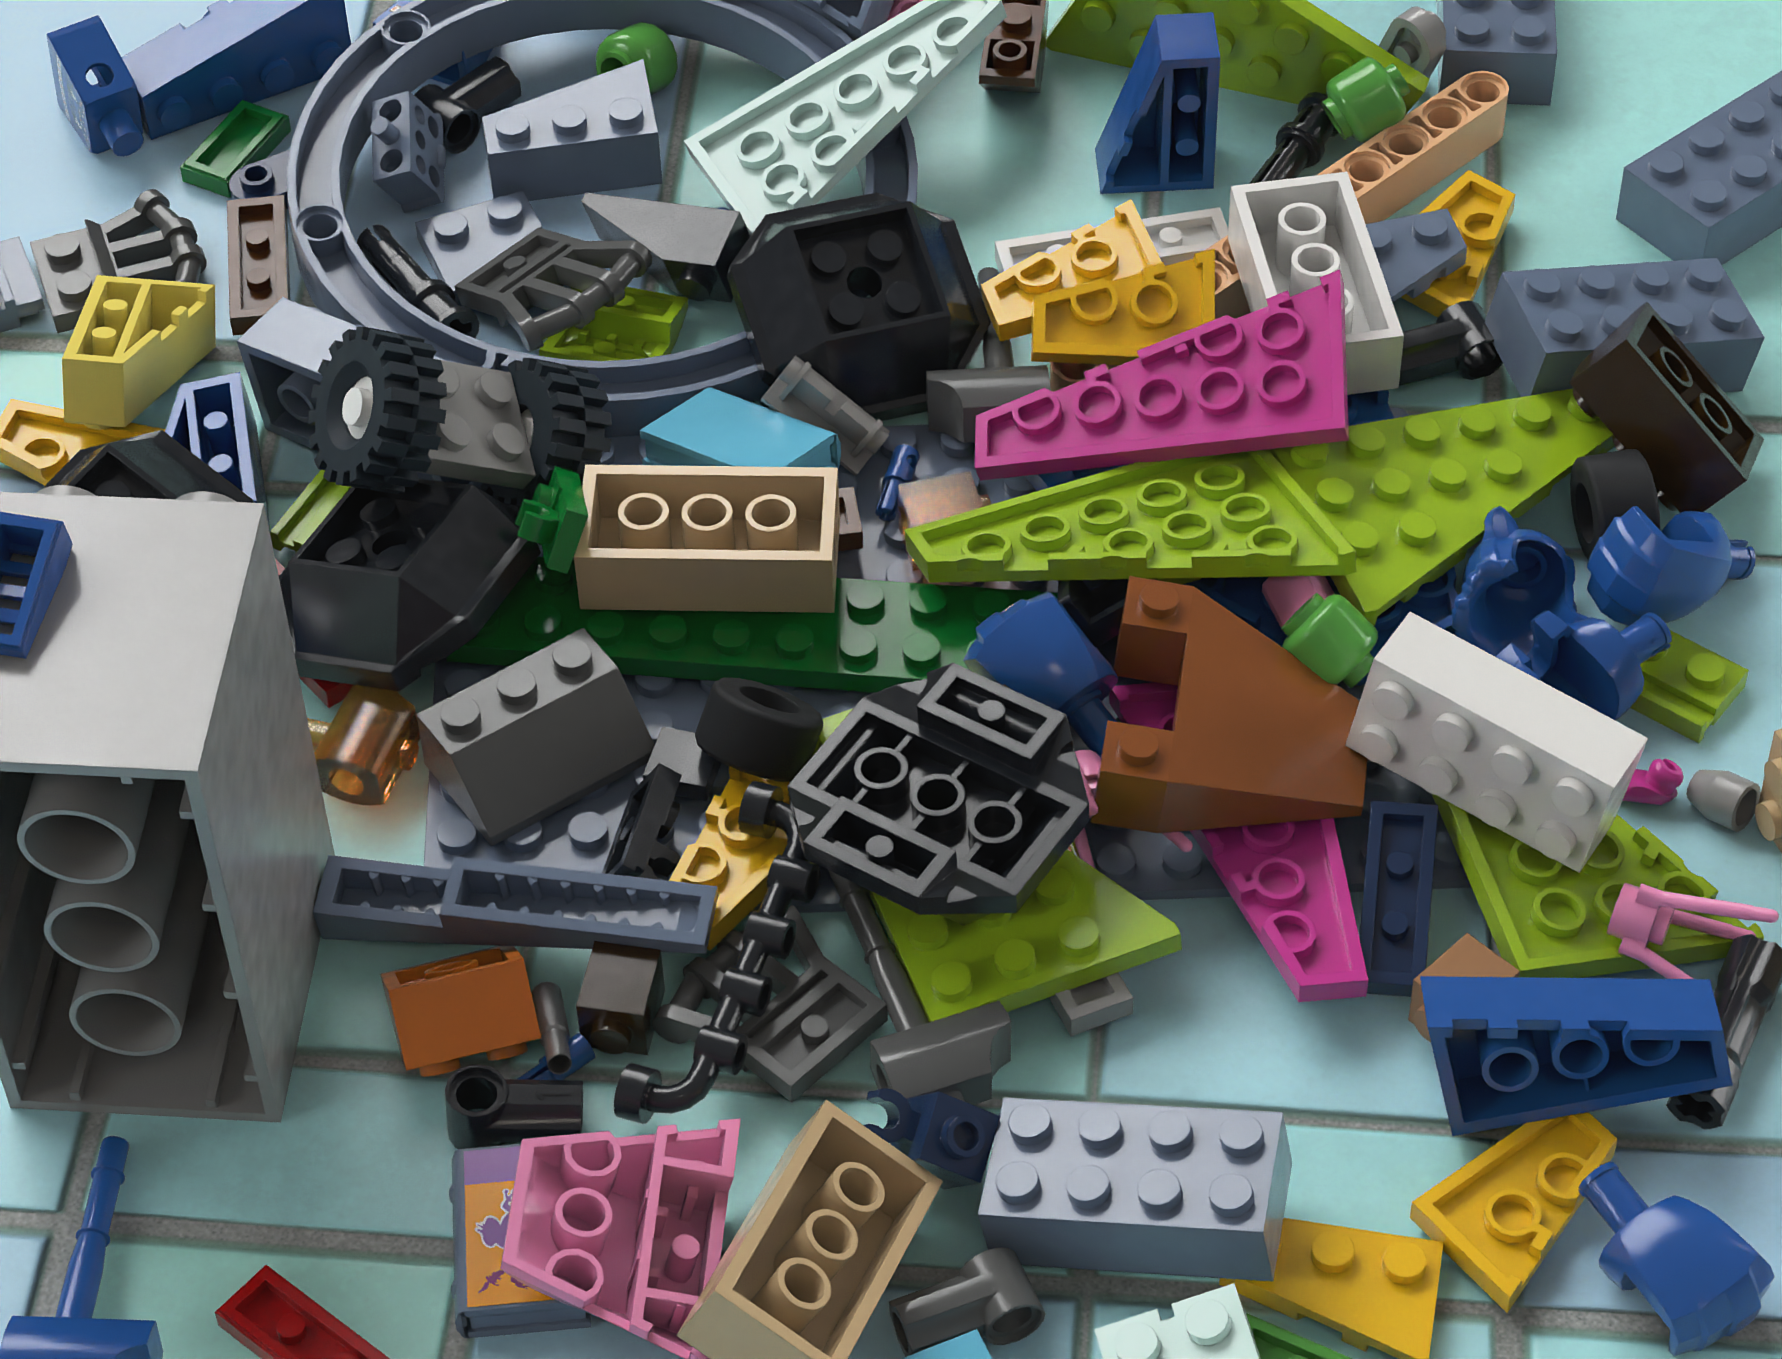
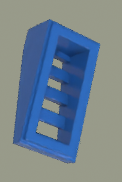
[0,512,73,659]

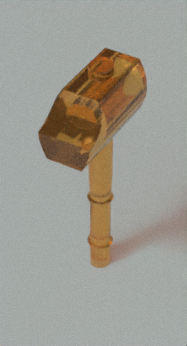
[307,685,420,805]

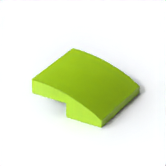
[539,287,688,361]

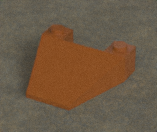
[1091,576,1368,833]

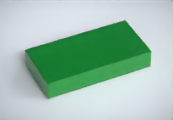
[180,100,291,198]

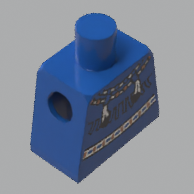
[46,15,144,157]

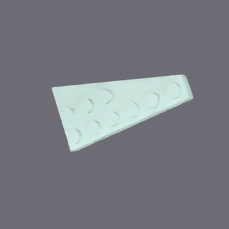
[684,0,1007,236]

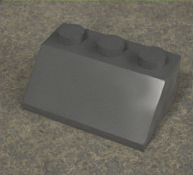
[416,628,655,846]

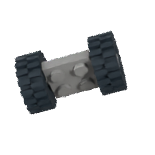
[308,327,612,506]

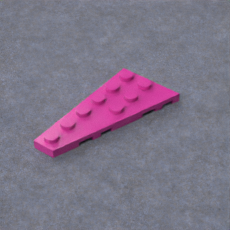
[975,270,1349,481]
[1109,682,1368,1002]

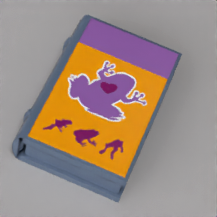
[449,1144,591,1338]

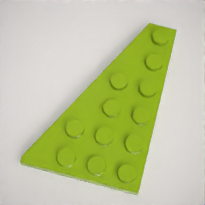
[1432,794,1764,978]

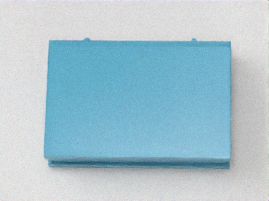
[640,387,841,468]

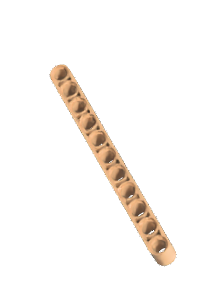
[1050,71,1509,392]

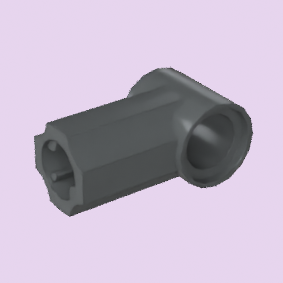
[889,1247,1045,1357]

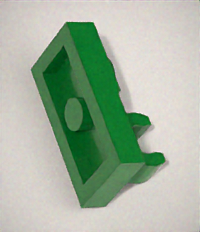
[515,466,588,574]

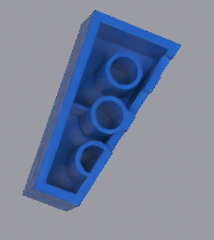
[122,0,351,140]
[1420,976,1733,1136]

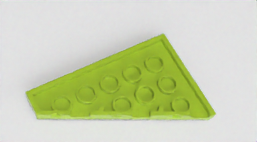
[1046,0,1430,114]
[1268,388,1615,626]
[904,449,1357,583]
[812,708,1182,1022]

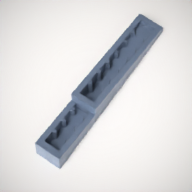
[313,855,719,954]

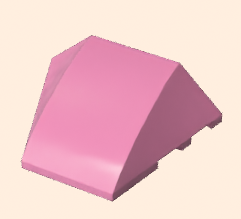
[500,1118,741,1359]

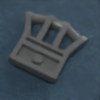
[30,189,207,333]
[454,227,653,352]
[652,905,888,1102]

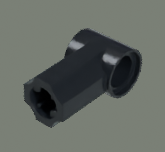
[414,56,522,154]
[1399,301,1503,386]
[445,1064,583,1149]

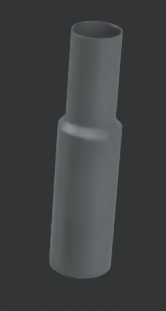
[531,982,572,1074]

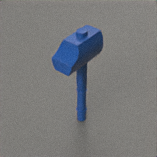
[0,1136,163,1359]

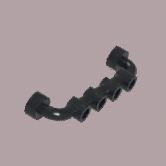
[614,781,820,1124]

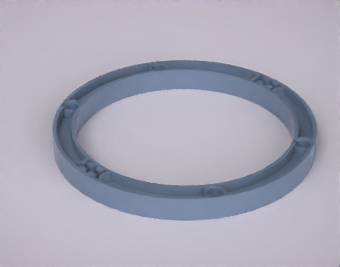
[287,0,918,438]

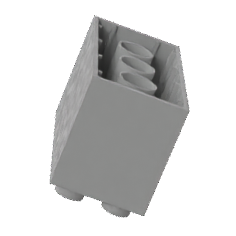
[0,485,335,1122]

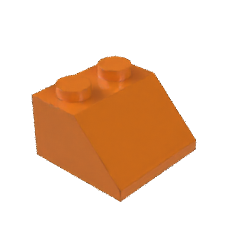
[380,946,541,1077]

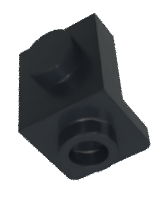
[1057,579,1158,648]

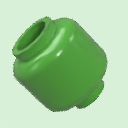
[595,22,678,95]
[1321,57,1410,143]
[1281,593,1378,689]

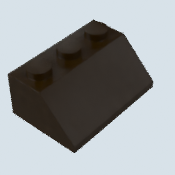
[1569,302,1764,513]

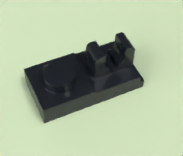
[602,763,682,880]

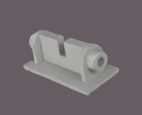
[760,355,890,476]

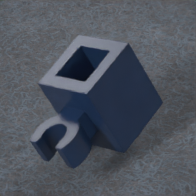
[864,1088,1000,1189]

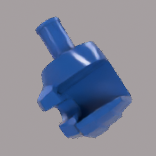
[1587,506,1756,626]
[963,592,1118,757]
[1496,611,1672,721]
[1578,1162,1775,1357]

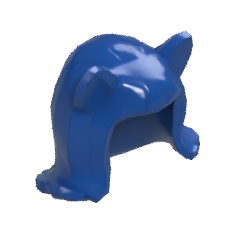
[1452,506,1588,657]

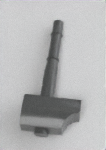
[926,267,1051,443]
[829,871,1011,1105]

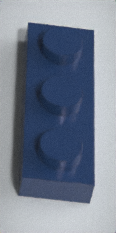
[1359,801,1438,997]

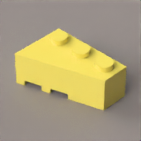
[62,275,216,430]

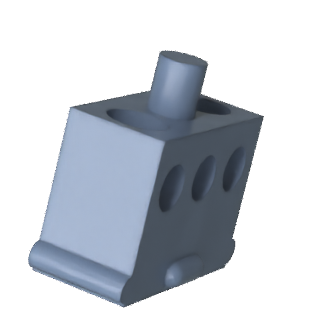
[371,91,446,213]

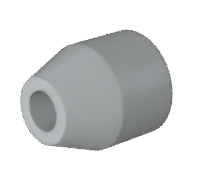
[1686,770,1761,832]

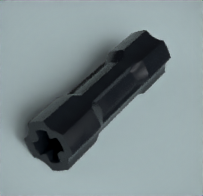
[1666,934,1782,1130]

